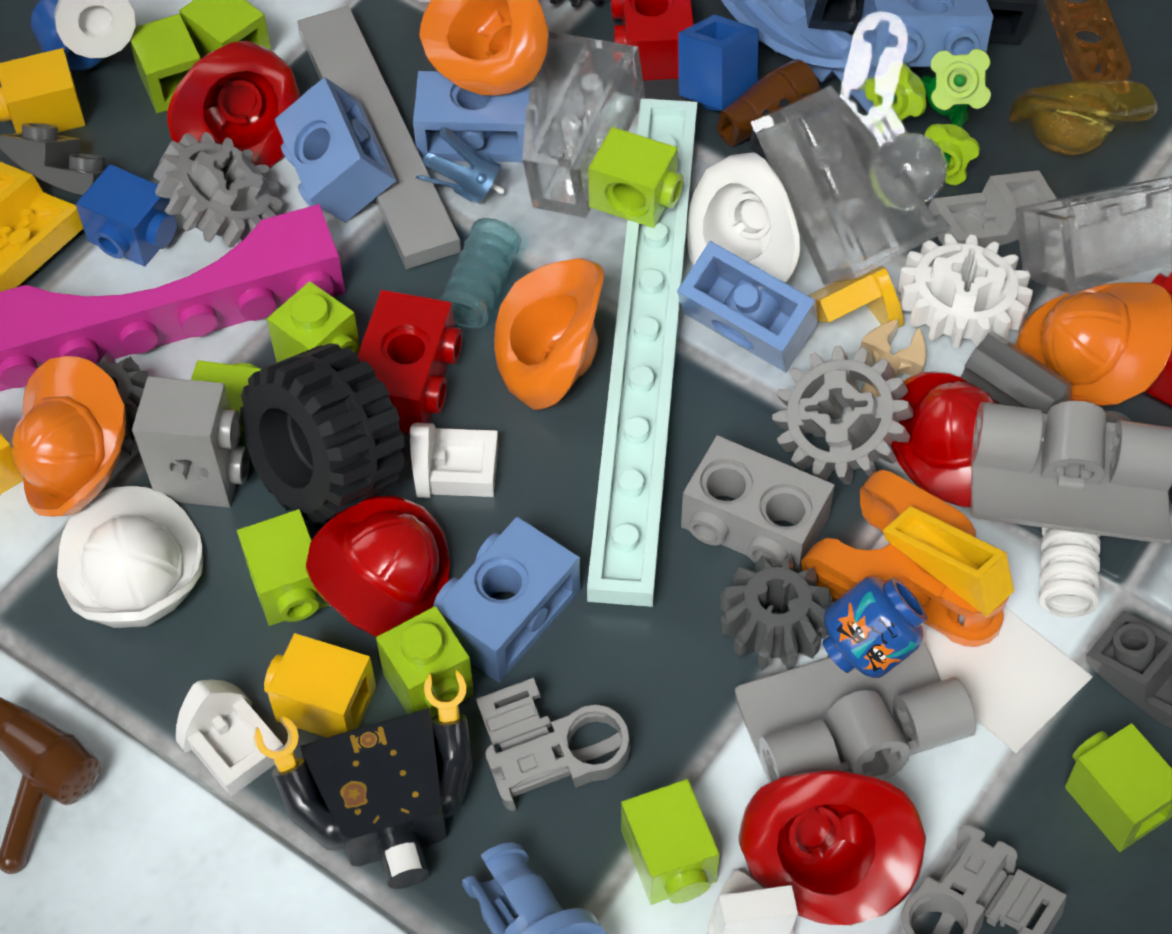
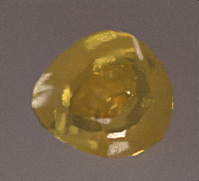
[1008,80,1158,156]

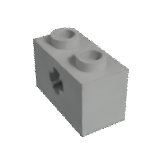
[132,376,250,508]

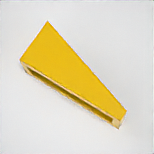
[883,506,1015,617]

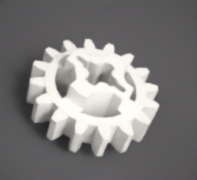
[897,234,1033,348]

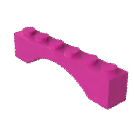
[0,204,345,391]

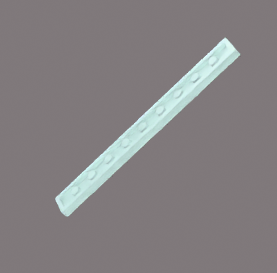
[587,98,697,607]

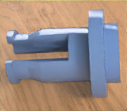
[462,842,607,934]

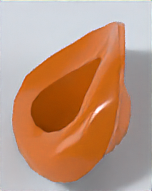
[419,0,548,96]
[494,258,604,410]
[1015,282,1172,406]
[11,356,126,517]

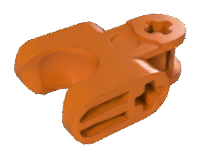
[801,470,1010,647]

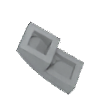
[925,170,1065,248]

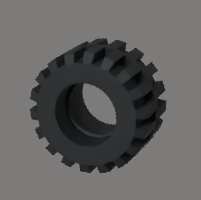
[240,343,405,523]

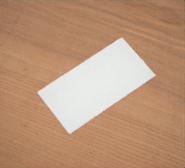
[922,607,1093,753]

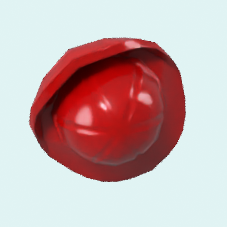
[167,41,301,169]
[891,371,1000,508]
[306,496,451,637]
[738,771,926,926]

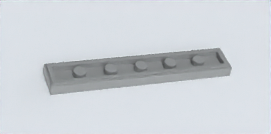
[297,5,461,270]

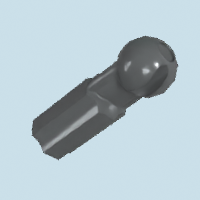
[961,332,1132,423]

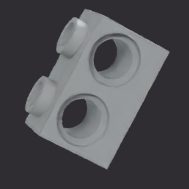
[681,435,835,573]

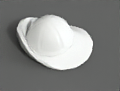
[687,153,800,283]
[57,486,203,628]

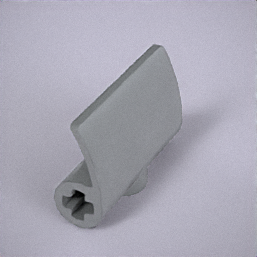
[971,401,1172,544]
[735,640,976,783]

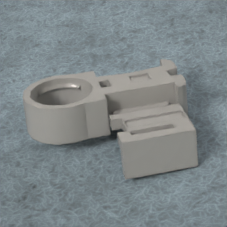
[476,677,631,811]
[900,825,1067,934]

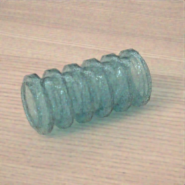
[439,218,522,329]

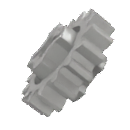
[153,132,283,247]
[772,346,914,485]

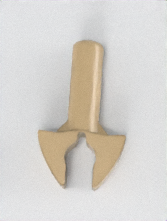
[851,319,926,411]

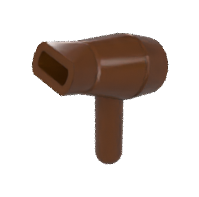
[716,59,820,147]
[0,697,101,874]

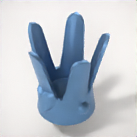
[415,127,505,204]

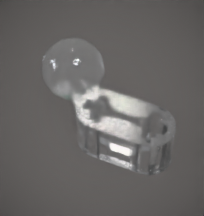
[839,11,947,207]

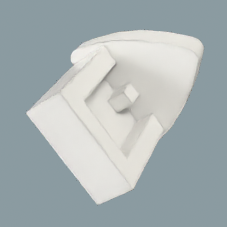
[410,423,499,498]
[176,679,283,797]
[707,871,798,934]

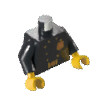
[253,669,473,889]

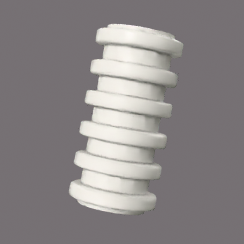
[1039,527,1101,618]

